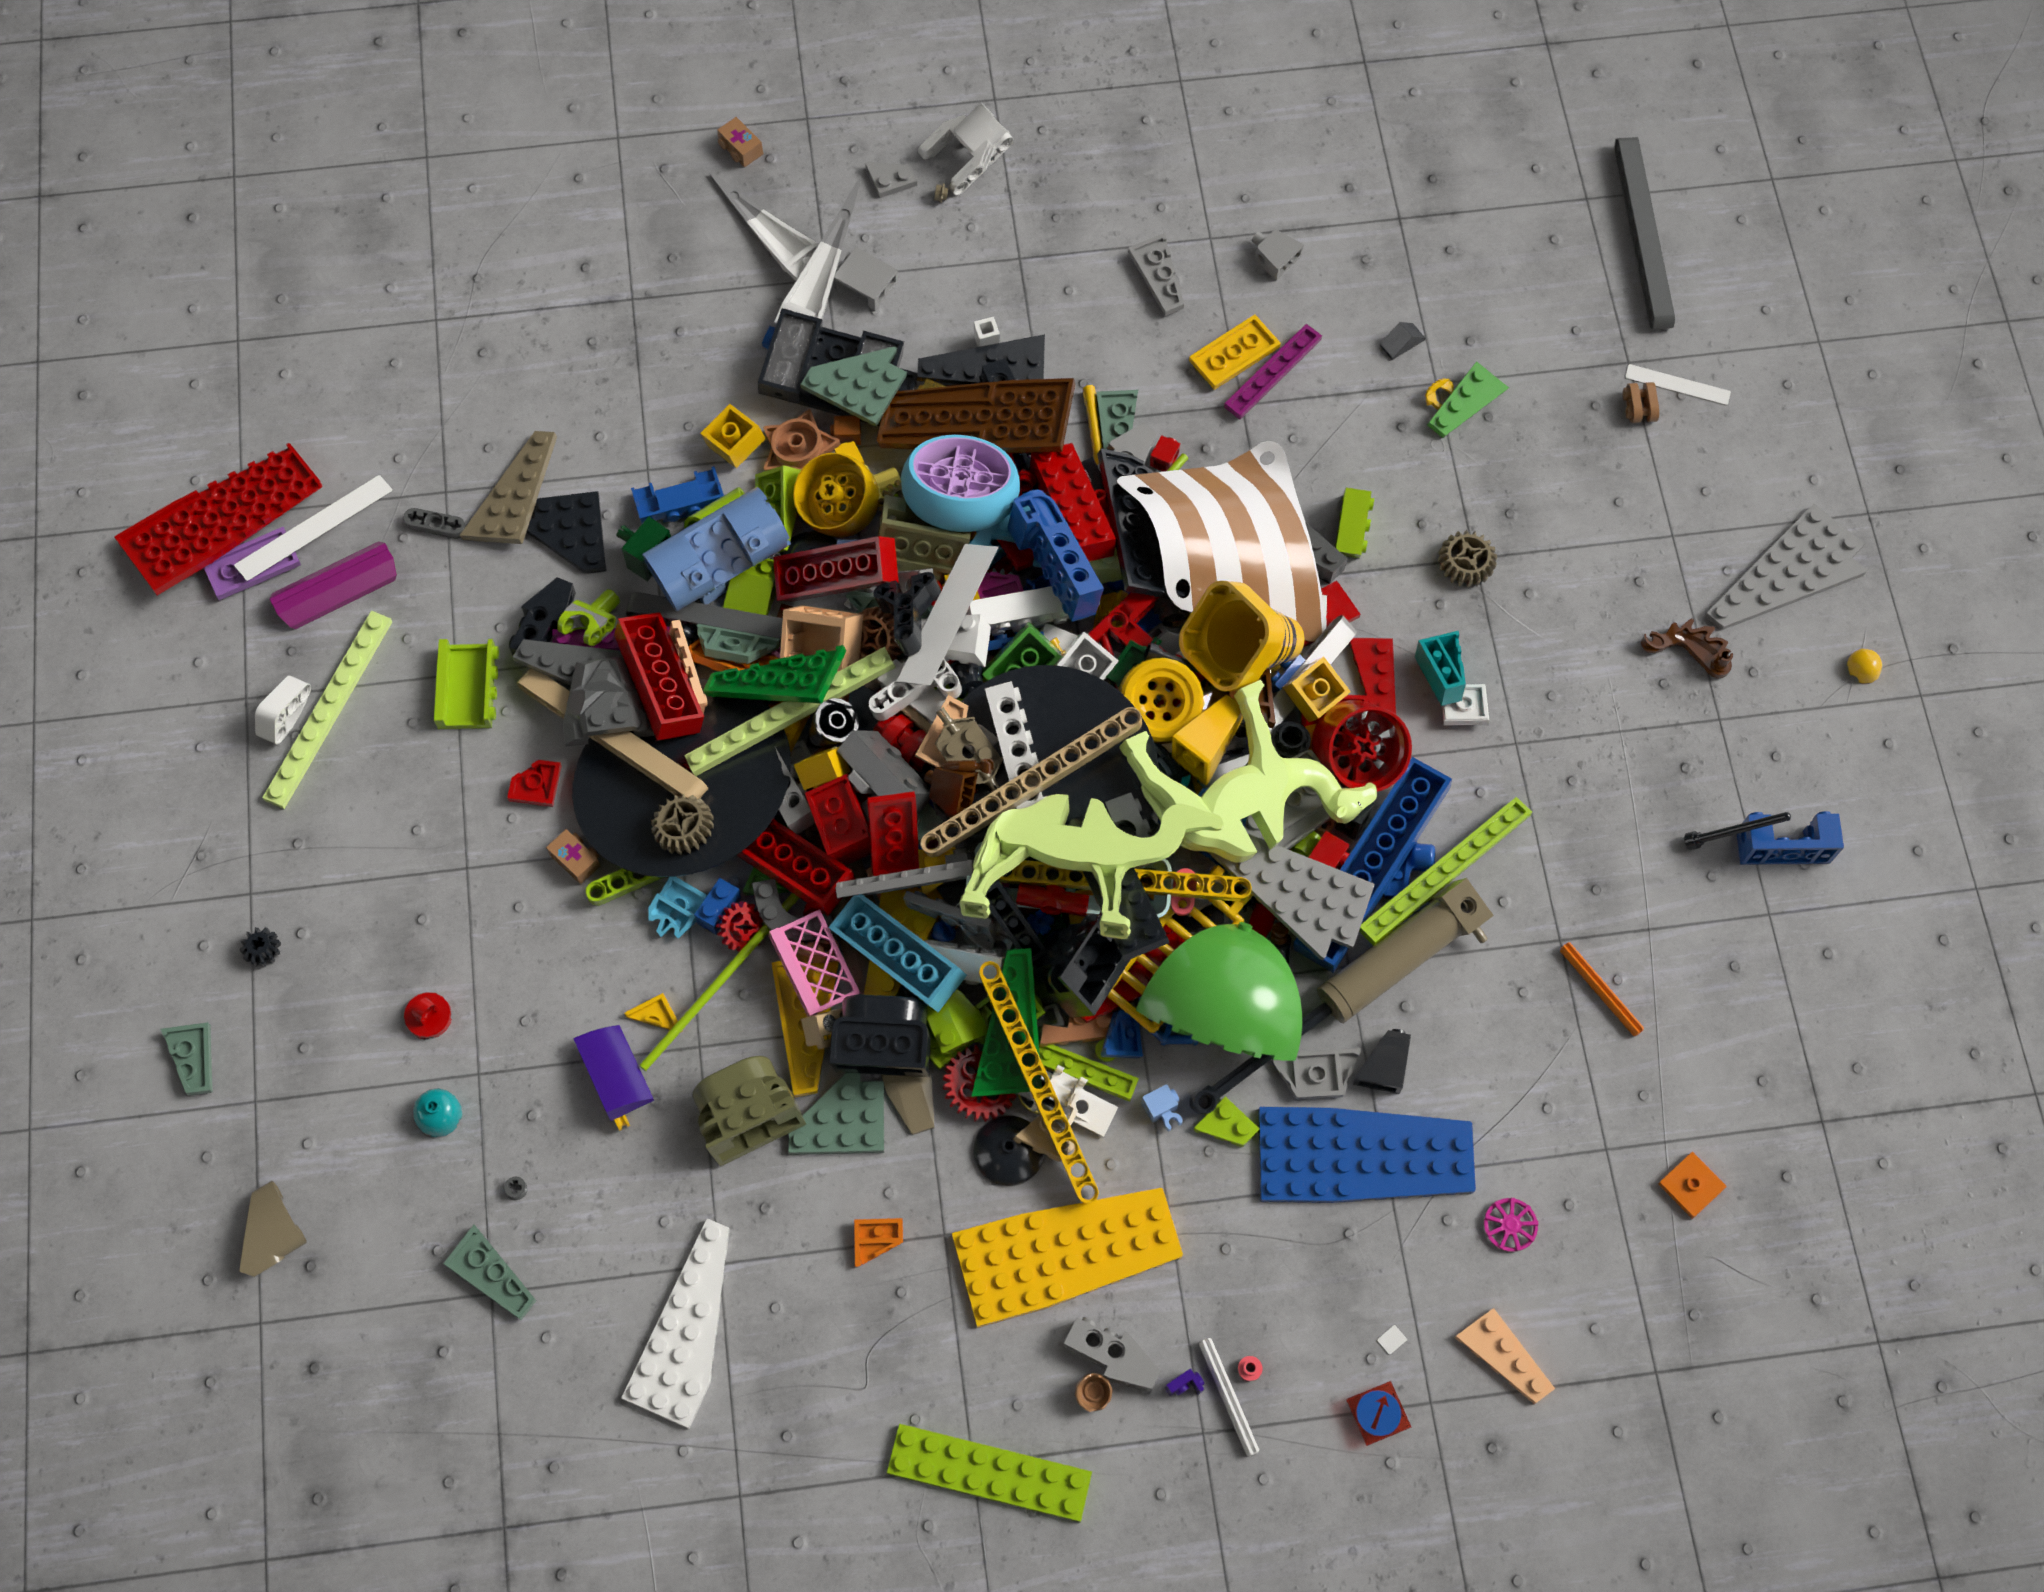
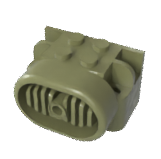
[878,495,970,585]
[692,1056,807,1167]

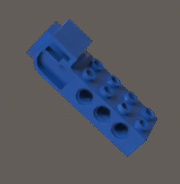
[1007,490,1104,621]

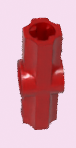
[1016,883,1089,917]

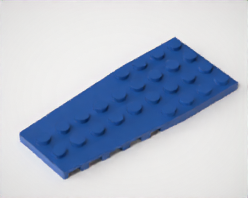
[1259,1107,1476,1203]

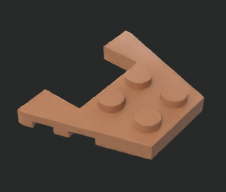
[1040,1008,1117,1047]

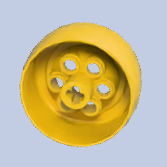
[793,453,880,538]
[1118,658,1204,744]

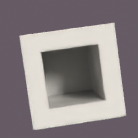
[974,317,1000,347]

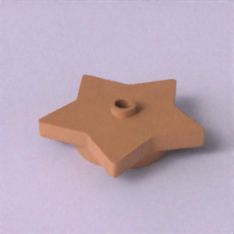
[763,409,841,471]

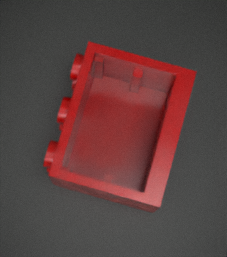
[805,774,871,865]

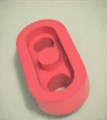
[1171,868,1197,916]

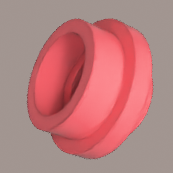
[1238,1356,1263,1381]

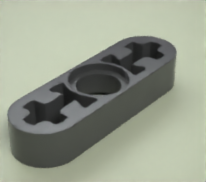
[403,508,466,539]

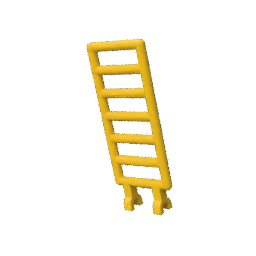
[1107,865,1253,1033]

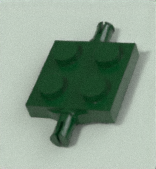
[1106,636,1162,702]

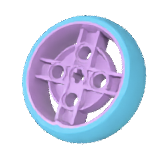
[901,435,1020,532]

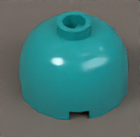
[413,1088,462,1138]

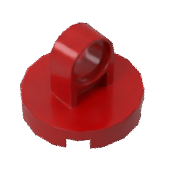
[404,992,452,1039]

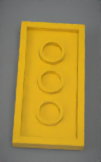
[1189,314,1281,390]

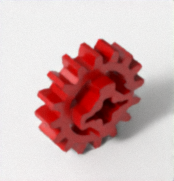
[716,901,763,952]

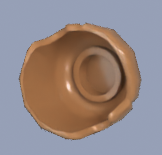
[1075,1373,1113,1412]

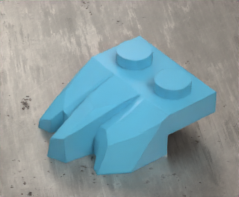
[648,877,707,939]

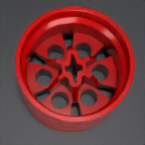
[1312,700,1412,792]

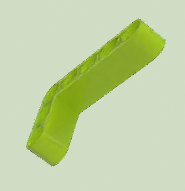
[586,868,664,906]

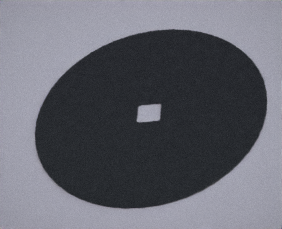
[930,665,1159,888]
[572,678,791,877]

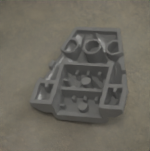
[563,657,655,747]

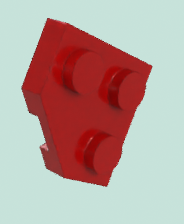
[507,760,562,807]

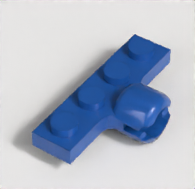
[1384,842,1436,899]

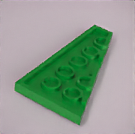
[703,645,847,704]

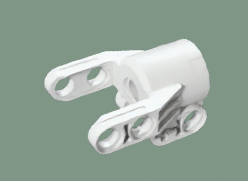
[918,102,1014,195]

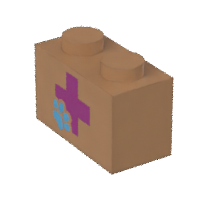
[717,117,763,168]
[546,829,601,885]

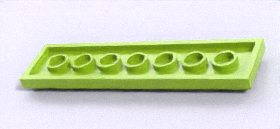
[887,1423,1092,1523]

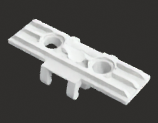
[1017,1065,1118,1137]

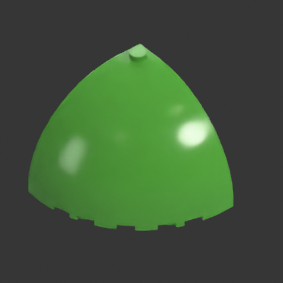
[1136,922,1302,1061]

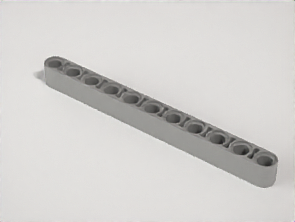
[1197,615,1357,789]

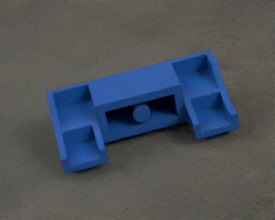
[631,466,724,524]

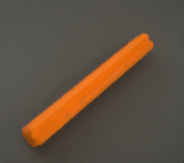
[1560,942,1644,1037]

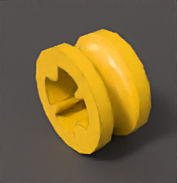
[614,1115,630,1131]

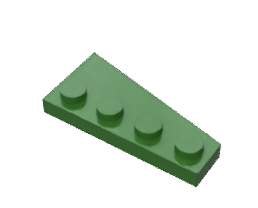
[1427,362,1509,438]

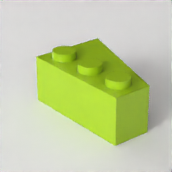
[1335,487,1374,558]

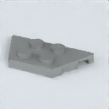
[1271,1048,1361,1100]

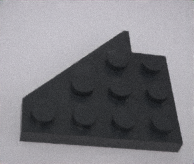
[526,491,607,574]

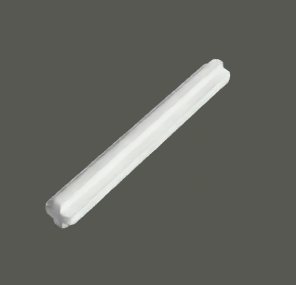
[1199,1338,1259,1456]

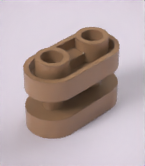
[1622,382,1659,423]

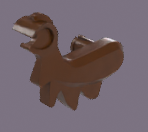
[1641,618,1733,679]

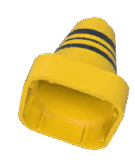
[1179,581,1304,692]

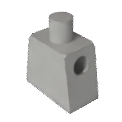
[1251,230,1304,281]

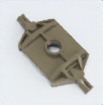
[935,707,1003,792]

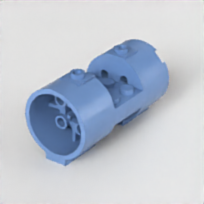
[642,487,791,612]

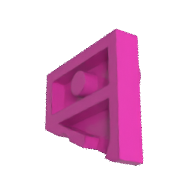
[977,572,1024,599]

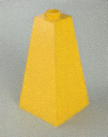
[1172,694,1243,785]

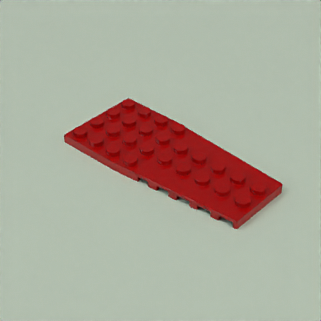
[114,443,323,595]

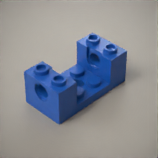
[1736,811,1844,865]

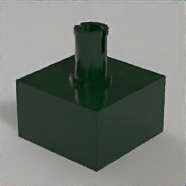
[616,517,671,582]

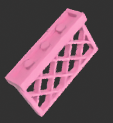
[768,910,860,1017]

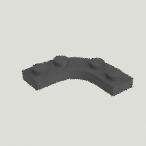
[752,879,835,942]

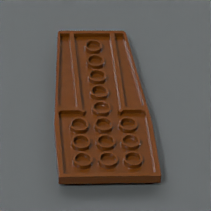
[877,378,1076,453]

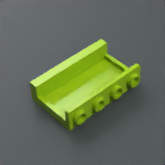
[434,639,499,729]

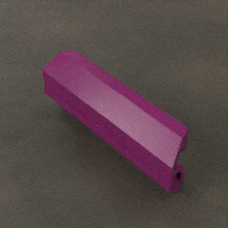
[269,541,397,629]

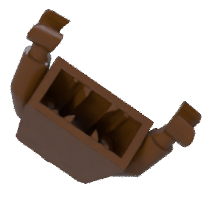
[924,759,994,825]

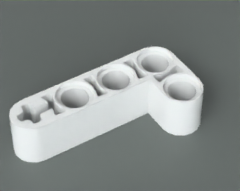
[869,659,962,721]

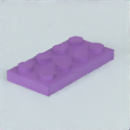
[204,527,301,600]

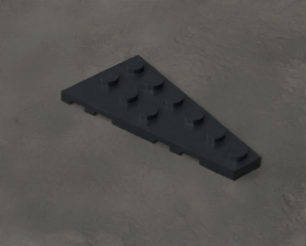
[917,334,1045,385]

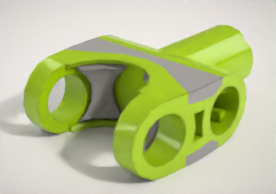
[557,589,620,646]

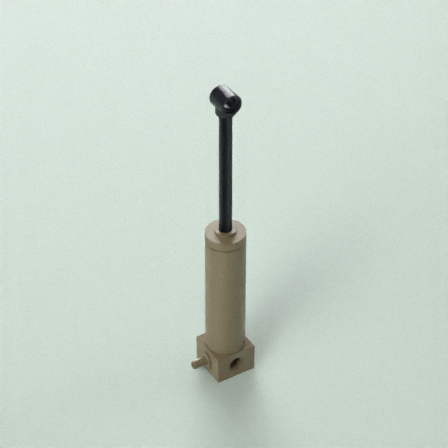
[1189,878,1494,1114]

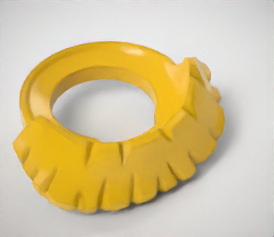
[1425,378,1454,410]

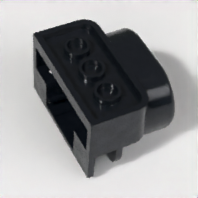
[1032,911,1131,1017]
[830,995,931,1077]

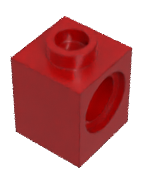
[1149,435,1181,472]

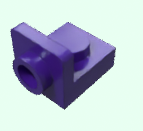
[1165,1368,1205,1396]

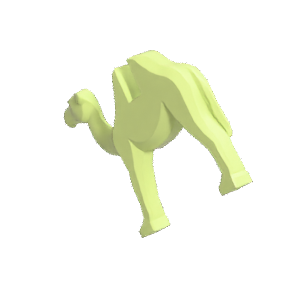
[1119,680,1377,863]
[960,794,1224,939]

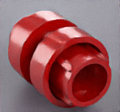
[873,715,931,772]

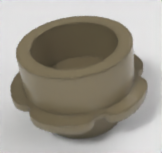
[934,183,948,203]

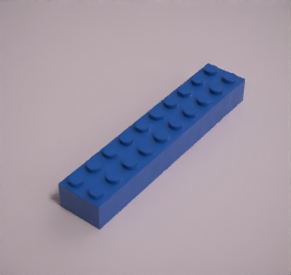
[1294,757,1452,973]

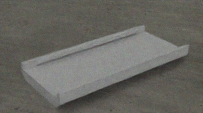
[836,860,974,898]

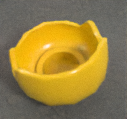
[1847,649,1882,684]

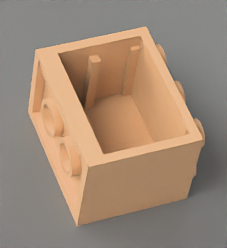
[780,605,863,673]

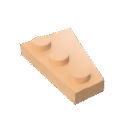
[915,695,968,768]

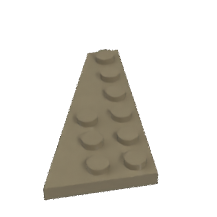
[460,431,557,544]

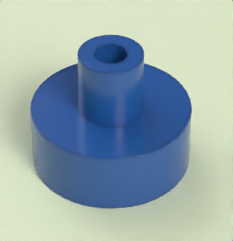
[931,920,956,942]

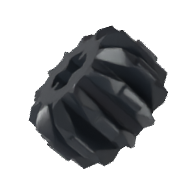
[240,927,281,967]

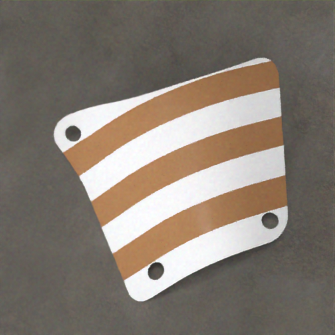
[1117,441,1326,641]

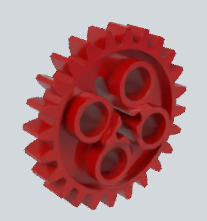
[942,1045,1017,1122]

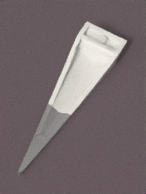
[710,172,819,281]
[774,179,861,324]

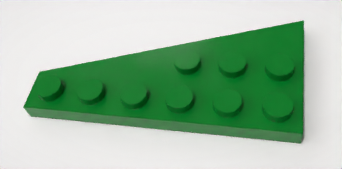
[971,948,1042,1097]

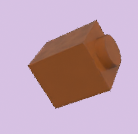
[830,416,861,445]

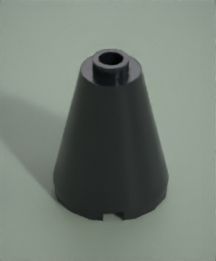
[809,698,859,747]

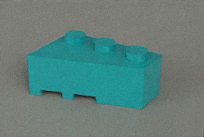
[1414,630,1466,706]

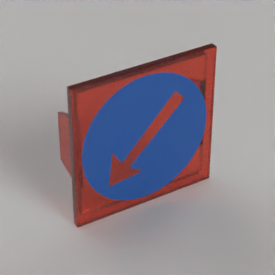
[1346,1381,1411,1446]

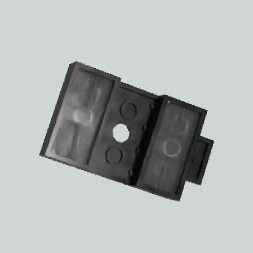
[758,308,917,426]

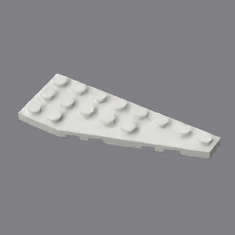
[621,1218,730,1429]

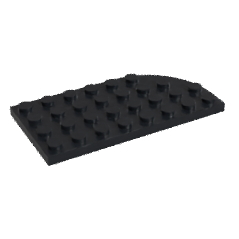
[1097,448,1190,599]

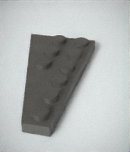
[513,639,626,686]

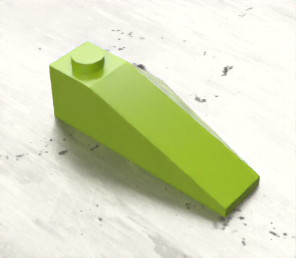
[755,465,801,553]

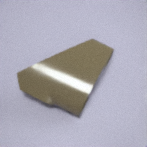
[239,1180,307,1277]

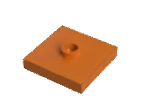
[1658,1151,1727,1219]

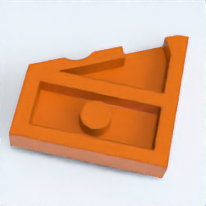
[854,1218,903,1267]

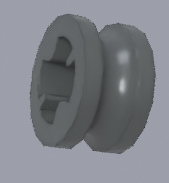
[504,1176,528,1200]

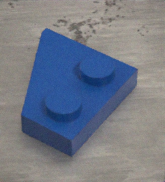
[1101,1010,1143,1059]

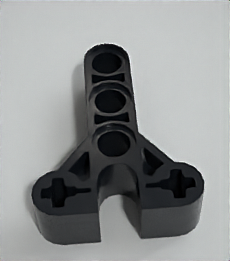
[873,572,942,656]

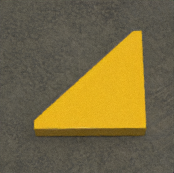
[624,993,683,1032]

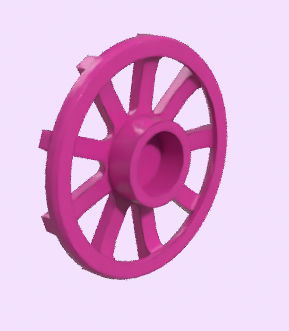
[1484,1198,1539,1252]

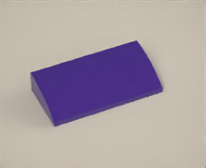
[573,1025,655,1121]

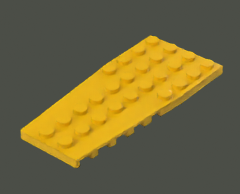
[952,1188,1183,1328]

